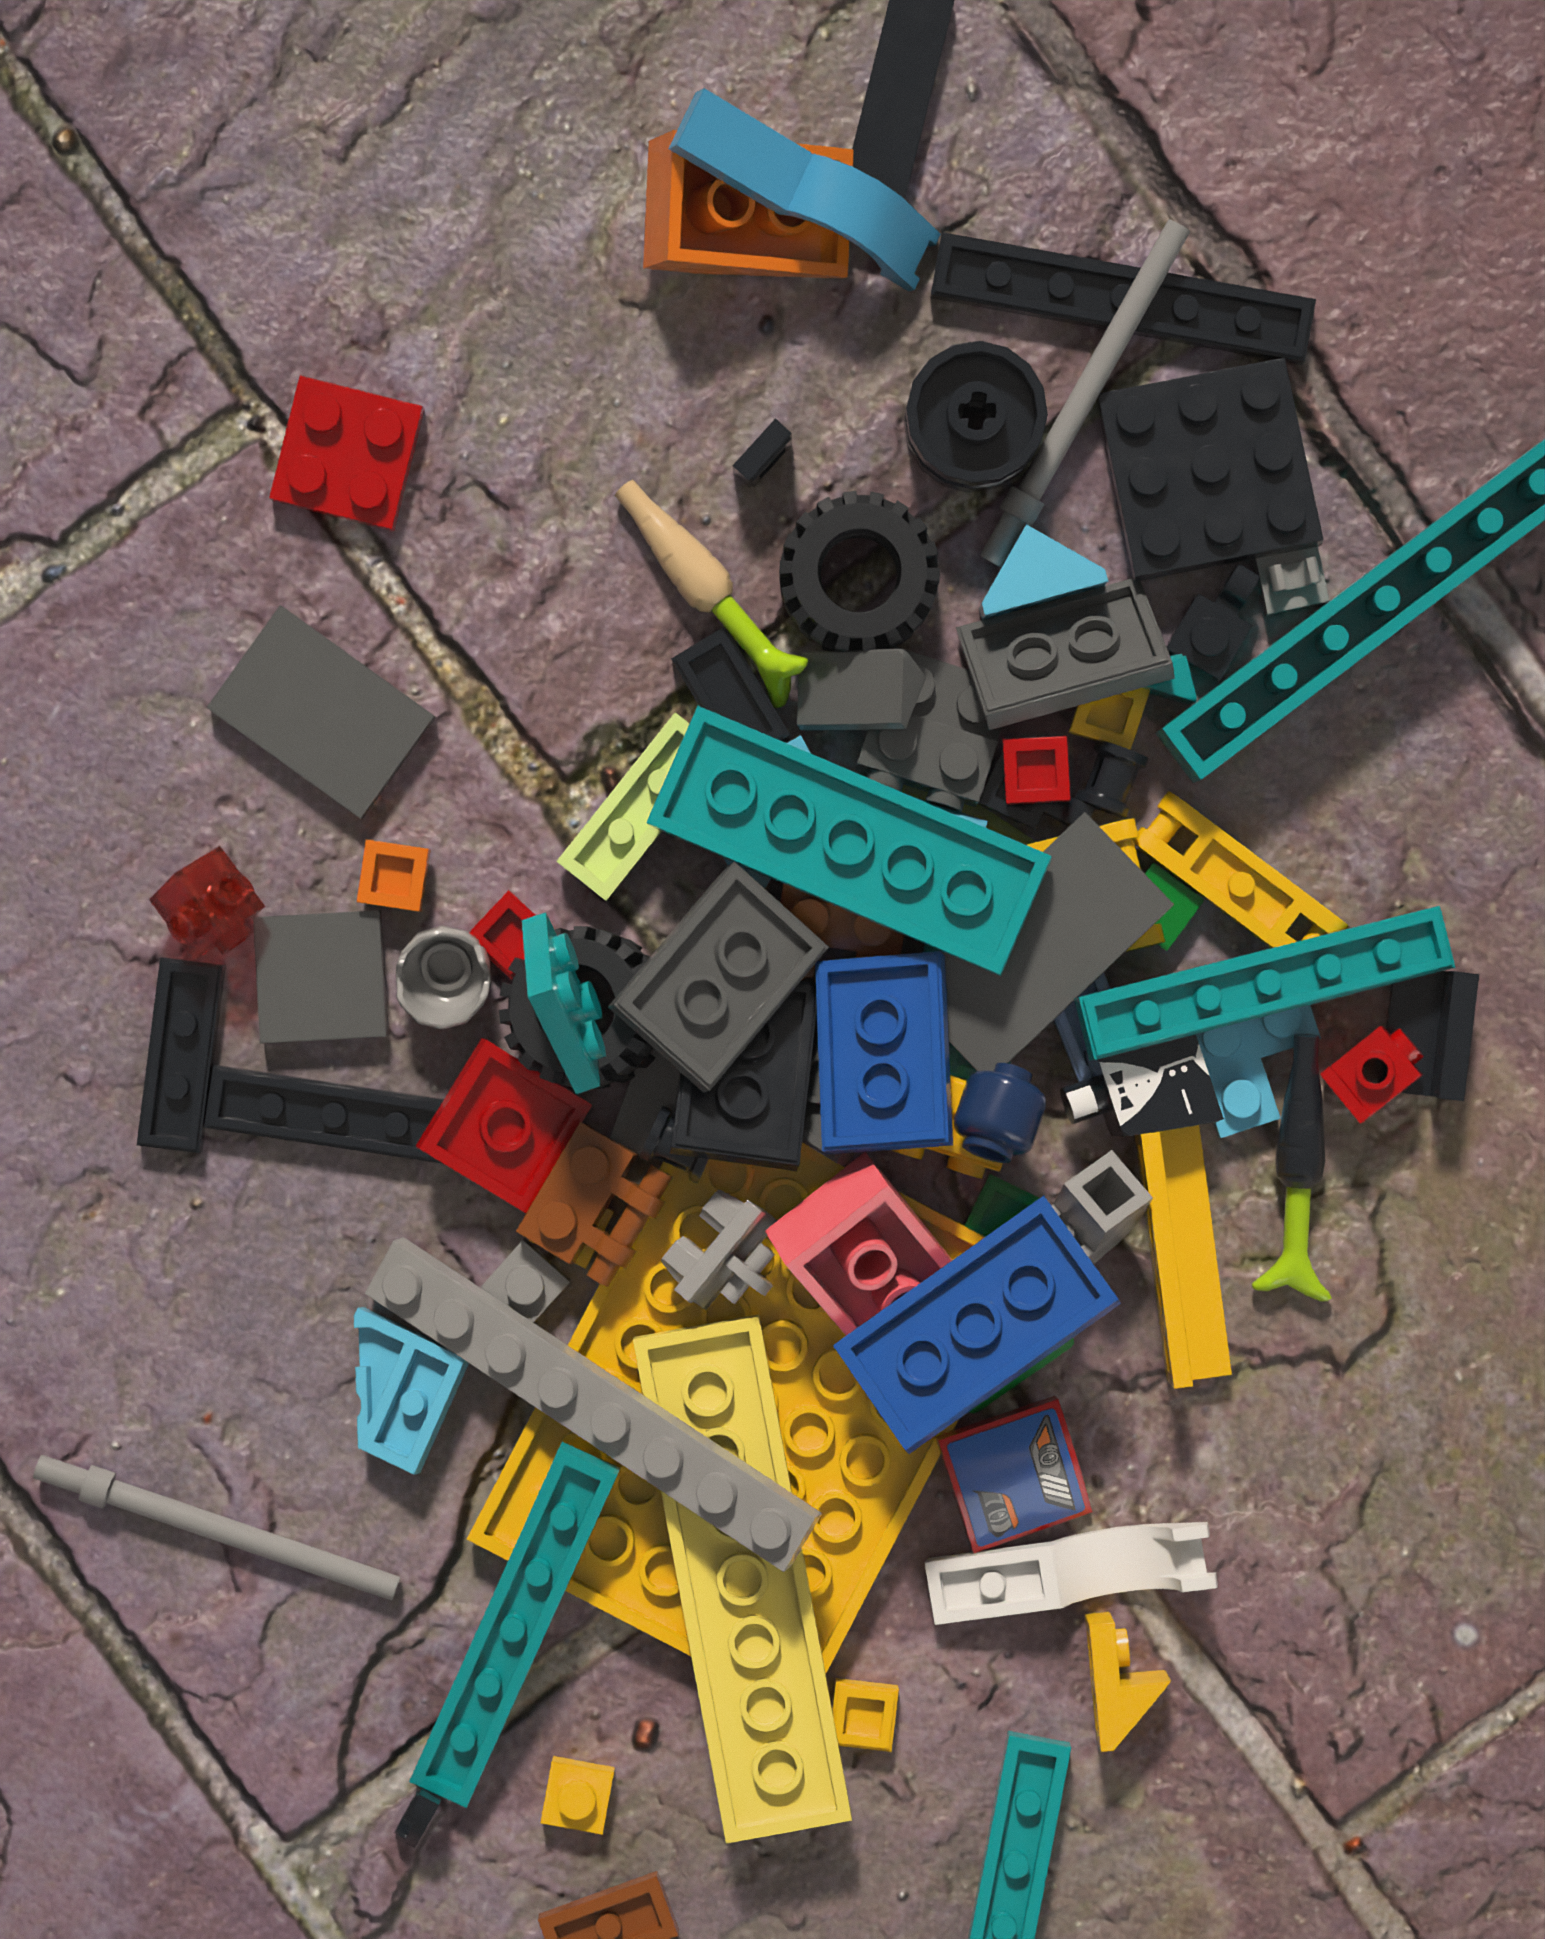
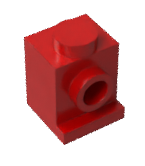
[1320,1026,1424,1124]

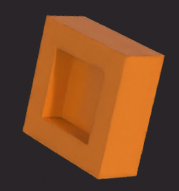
[357,839,431,912]

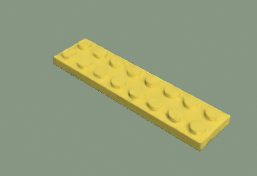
[633,1314,852,1844]

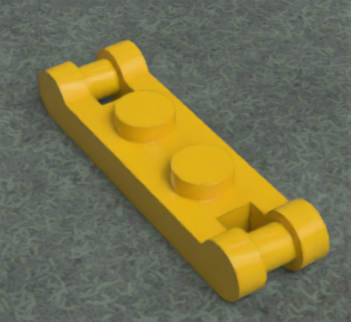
[1133,791,1350,948]

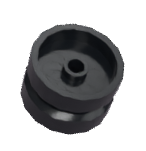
[904,341,1048,493]

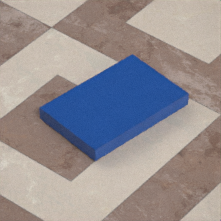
[815,951,953,1155]

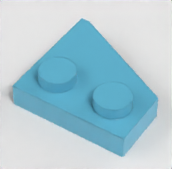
[354,1307,469,1475]

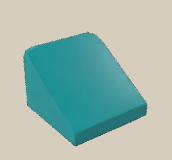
[1143,654,1197,705]

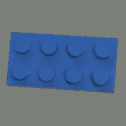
[833,1196,1121,1454]

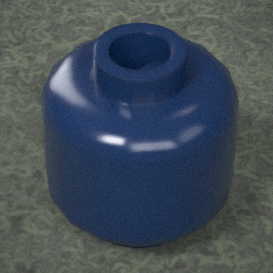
[953,1063,1046,1163]

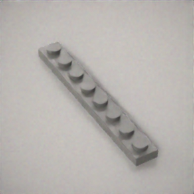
[365,1237,822,1572]

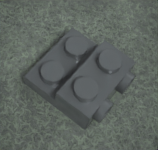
[855,646,1002,812]

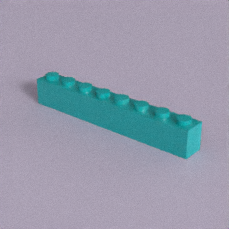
[1155,438,1545,783]

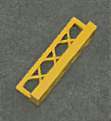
[1135,1125,1232,1389]

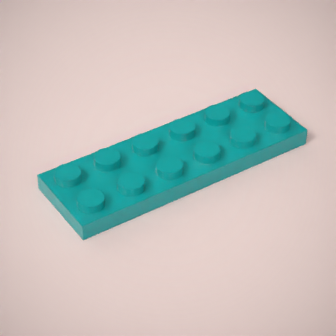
[646,706,1052,977]

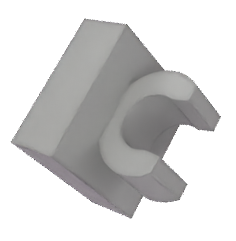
[1252,547,1330,616]

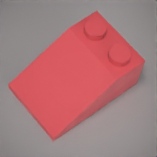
[765,1152,952,1336]

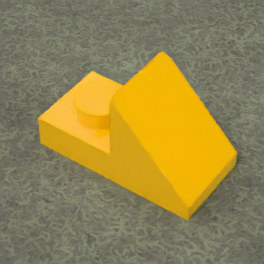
[1085,1612,1171,1752]

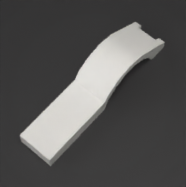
[925,1522,1218,1625]

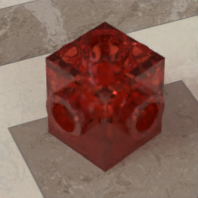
[149,846,266,961]

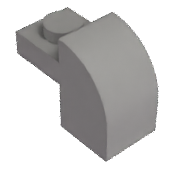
[1052,1150,1153,1264]

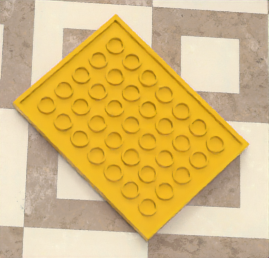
[467,1142,985,1673]

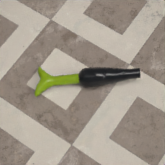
[1252,1034,1332,1302]

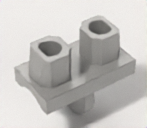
[661,1190,778,1310]

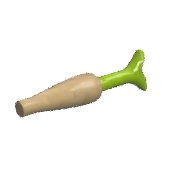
[614,480,809,708]

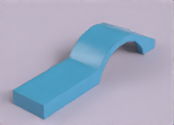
[668,88,941,292]

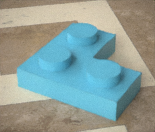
[1196,1005,1321,1138]

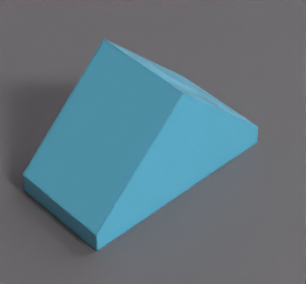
[979,524,1108,620]

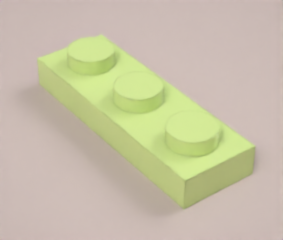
[556,712,689,901]

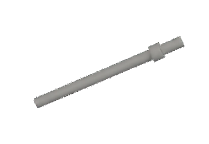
[980,219,1190,568]
[33,1455,400,1601]

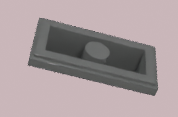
[797,649,926,731]

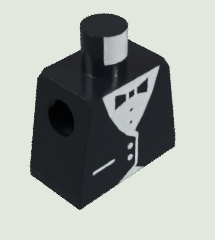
[1060,1034,1224,1137]

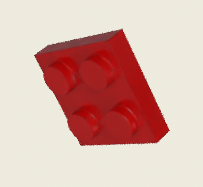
[269,375,425,532]
[416,1038,592,1213]

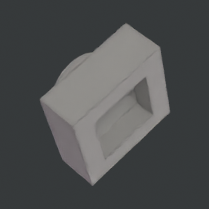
[481,1238,571,1323]

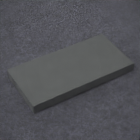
[941,812,1174,1071]

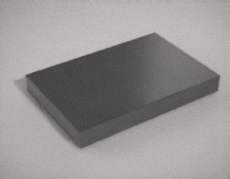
[956,578,1175,730]
[206,605,436,819]
[608,861,828,1093]

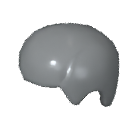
[396,925,492,1030]

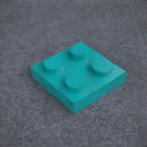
[522,912,606,1094]

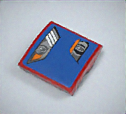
[935,1395,1092,1554]

